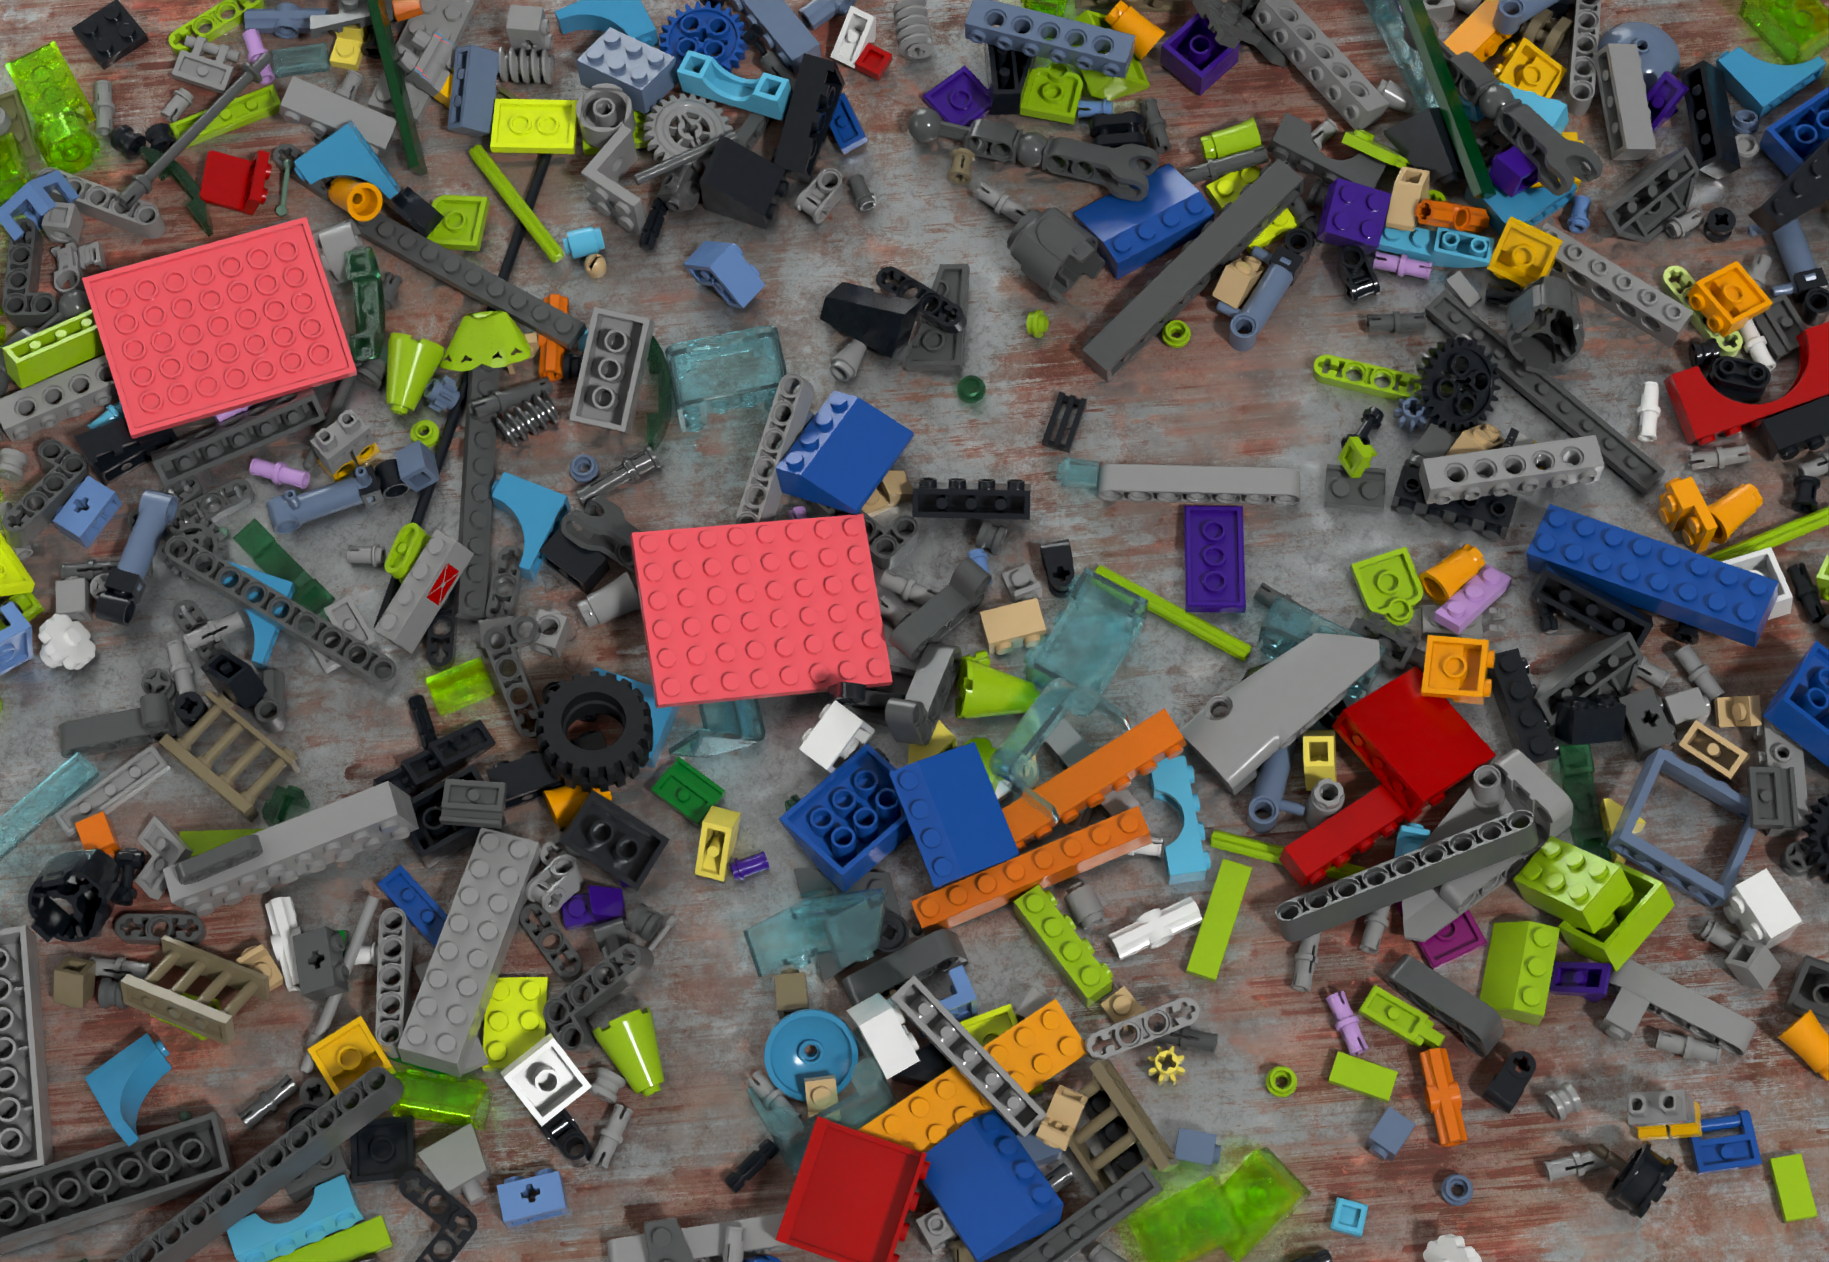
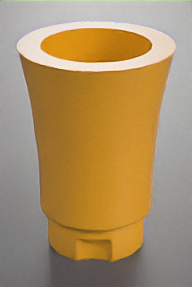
[1104,0,1166,61]
[327,177,383,222]
[1707,483,1763,544]
[1419,543,1485,606]
[542,785,612,830]
[1777,1009,1829,1082]

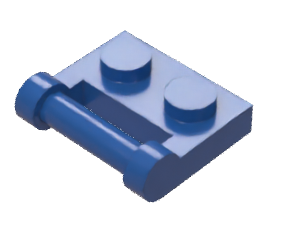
[1688,1110,1762,1175]

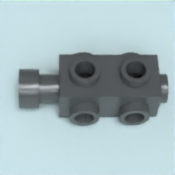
[1348,611,1426,673]

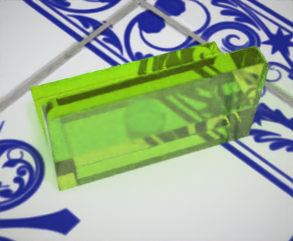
[425,657,496,717]

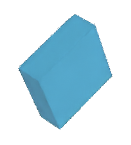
[1330,1197,1369,1238]

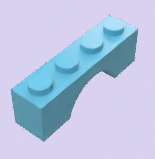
[677,50,792,121]
[1459,83,1569,134]
[1149,756,1211,885]
[227,1174,364,1262]

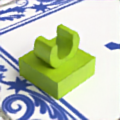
[1337,436,1377,478]

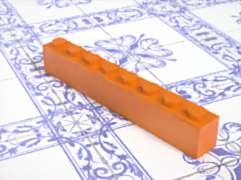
[981,708,1187,872]
[911,806,1152,936]

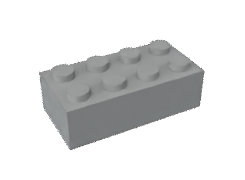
[569,307,655,435]

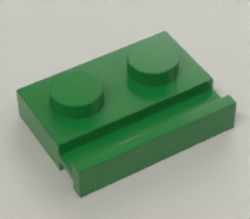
[651,756,726,827]

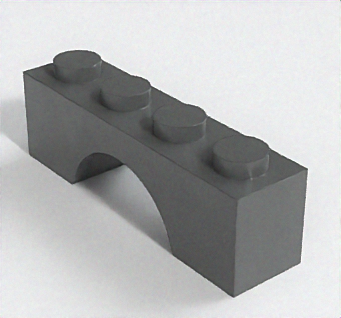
[1266,112,1386,189]

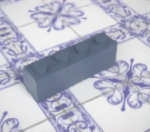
[730,0,821,75]

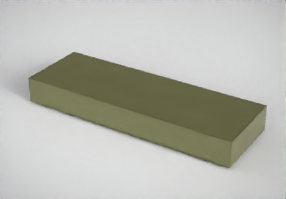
[0,89,41,168]

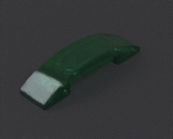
[139,146,213,237]
[345,247,385,364]
[647,335,673,451]
[233,519,335,616]
[1559,744,1612,861]

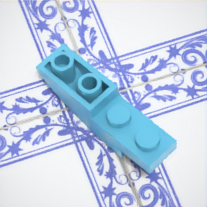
[1377,220,1494,268]

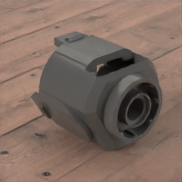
[1007,207,1106,305]
[1506,276,1585,375]

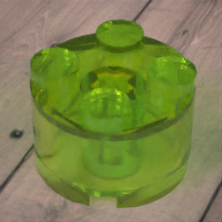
[34,107,100,174]

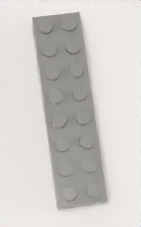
[163,781,419,916]
[397,827,541,1077]
[0,925,54,1180]

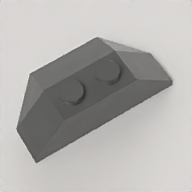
[1602,147,1700,243]
[1534,632,1644,725]

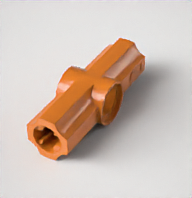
[1414,199,1490,233]
[538,294,569,382]
[1419,1048,1468,1147]

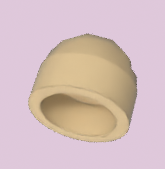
[584,253,607,278]

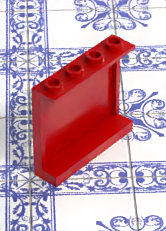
[1332,666,1496,817]
[775,1116,931,1262]

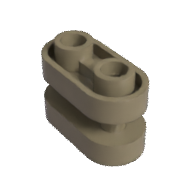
[1519,9,1573,56]

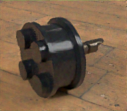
[1586,1140,1678,1219]

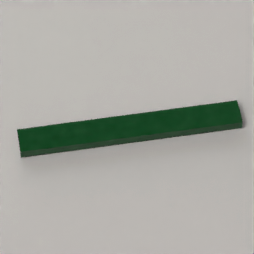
[366,0,428,176]
[1398,0,1496,199]

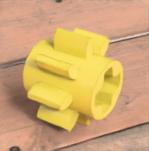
[1147,1046,1185,1086]

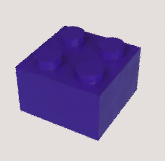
[1160,13,1240,96]
[1315,178,1392,255]

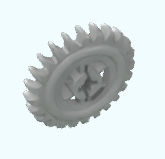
[643,93,734,174]

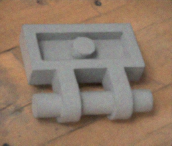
[172,35,241,94]

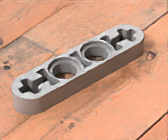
[1084,997,1200,1060]

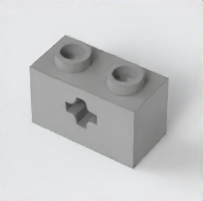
[506,5,554,57]

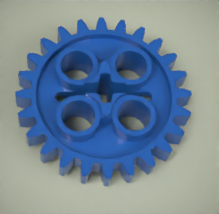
[659,1,748,73]

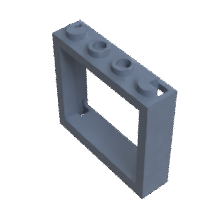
[1607,748,1757,909]

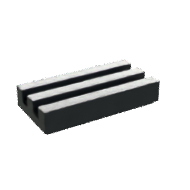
[1042,392,1087,453]

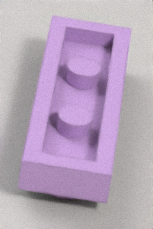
[1434,564,1512,635]

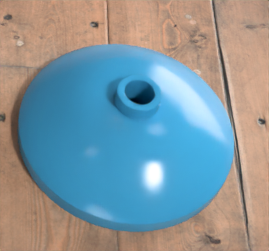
[764,1009,858,1102]

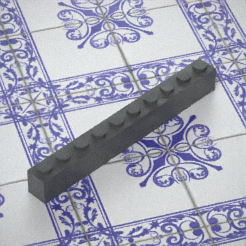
[1082,158,1304,382]

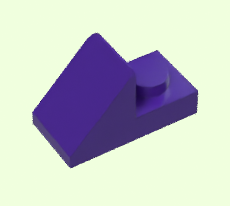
[1646,71,1689,132]
[562,885,627,930]
[1549,961,1612,1003]

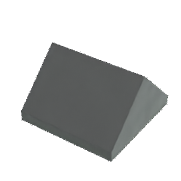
[1784,955,1829,1026]

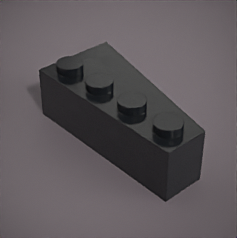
[772,53,845,184]
[1748,136,1829,235]

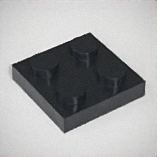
[72,0,149,70]
[350,1115,417,1186]

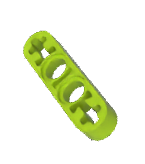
[169,0,265,56]
[1312,354,1422,401]

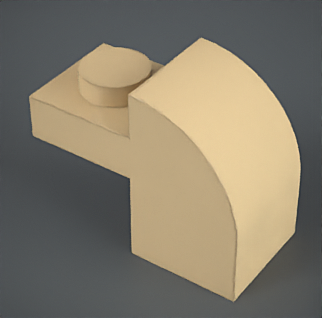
[1036,1085,1089,1151]

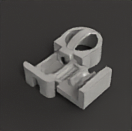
[51,241,106,296]

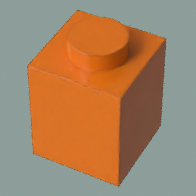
[75,811,122,859]

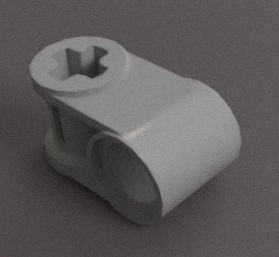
[795,168,844,224]
[525,854,584,913]

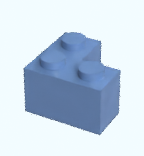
[683,241,765,308]

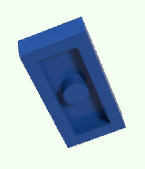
[830,93,869,154]

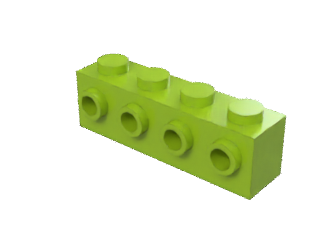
[2,309,105,389]
[1014,884,1113,1008]

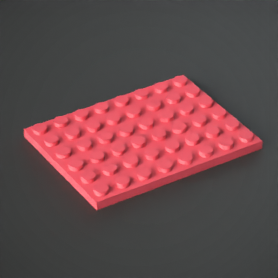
[82,217,357,439]
[630,514,893,708]

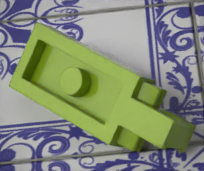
[1358,985,1445,1049]

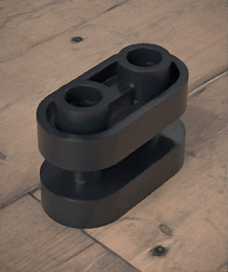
[1089,111,1148,148]
[1706,356,1771,404]

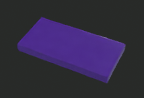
[1184,506,1246,613]

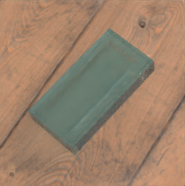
[272,43,330,78]

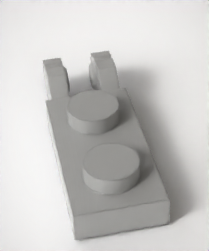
[1421,605,1506,639]

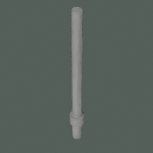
[299,895,380,1074]

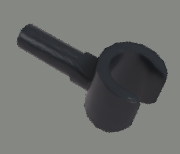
[743,24,768,57]

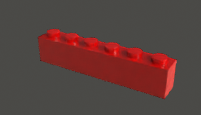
[1279,784,1446,888]

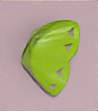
[440,311,531,372]

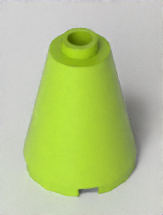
[386,333,445,416]
[955,659,1039,719]
[592,1006,665,1098]

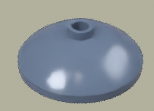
[1598,22,1680,95]

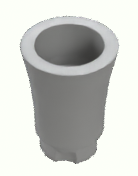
[577,571,641,628]
[1303,778,1345,829]

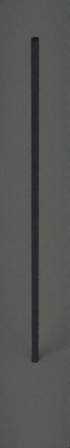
[374,154,553,628]

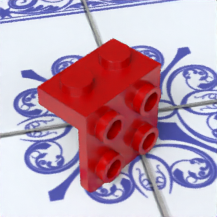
[199,150,272,215]

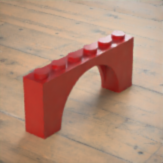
[1663,322,1829,447]

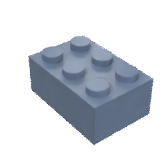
[576,27,679,115]

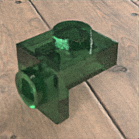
[262,785,310,827]

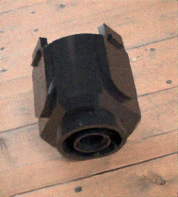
[28,848,120,943]

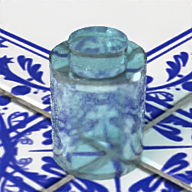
[1056,458,1099,490]

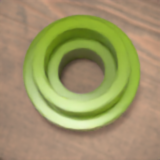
[1027,309,1049,338]
[1162,320,1191,348]
[410,420,440,448]
[1266,1066,1297,1098]

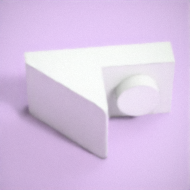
[830,6,876,68]

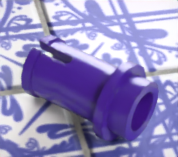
[729,851,770,881]

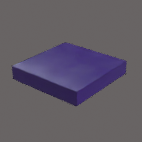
[922,65,991,127]

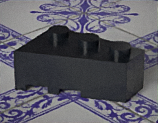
[984,31,1036,115]
[819,282,921,359]
[74,418,179,486]

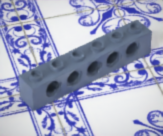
[965,0,1135,78]

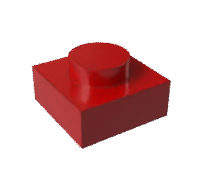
[855,43,893,81]

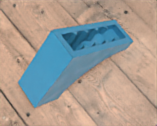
[554,0,659,47]
[1716,46,1827,120]
[294,120,401,199]
[1464,168,1577,237]
[491,472,571,581]
[218,560,296,670]
[593,667,680,769]
[85,1033,172,1146]

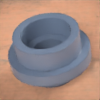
[1732,109,1759,134]
[570,454,599,483]
[1441,1174,1473,1207]

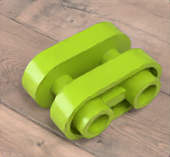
[384,523,432,584]

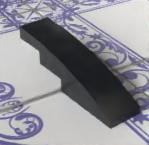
[373,719,496,797]

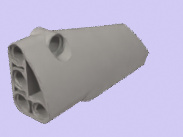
[1179,633,1380,796]
[1402,749,1573,942]

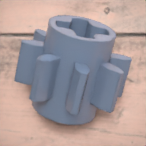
[424,375,460,413]
[1393,394,1429,433]

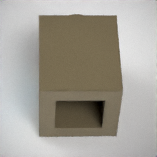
[53,956,96,1008]
[774,969,809,1019]

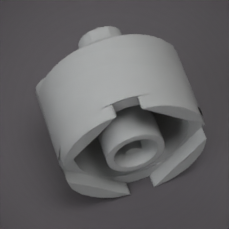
[576,83,636,149]
[313,218,373,285]

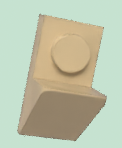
[862,470,913,517]

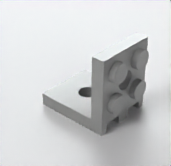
[581,125,646,234]

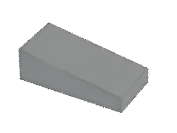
[1445,270,1482,309]

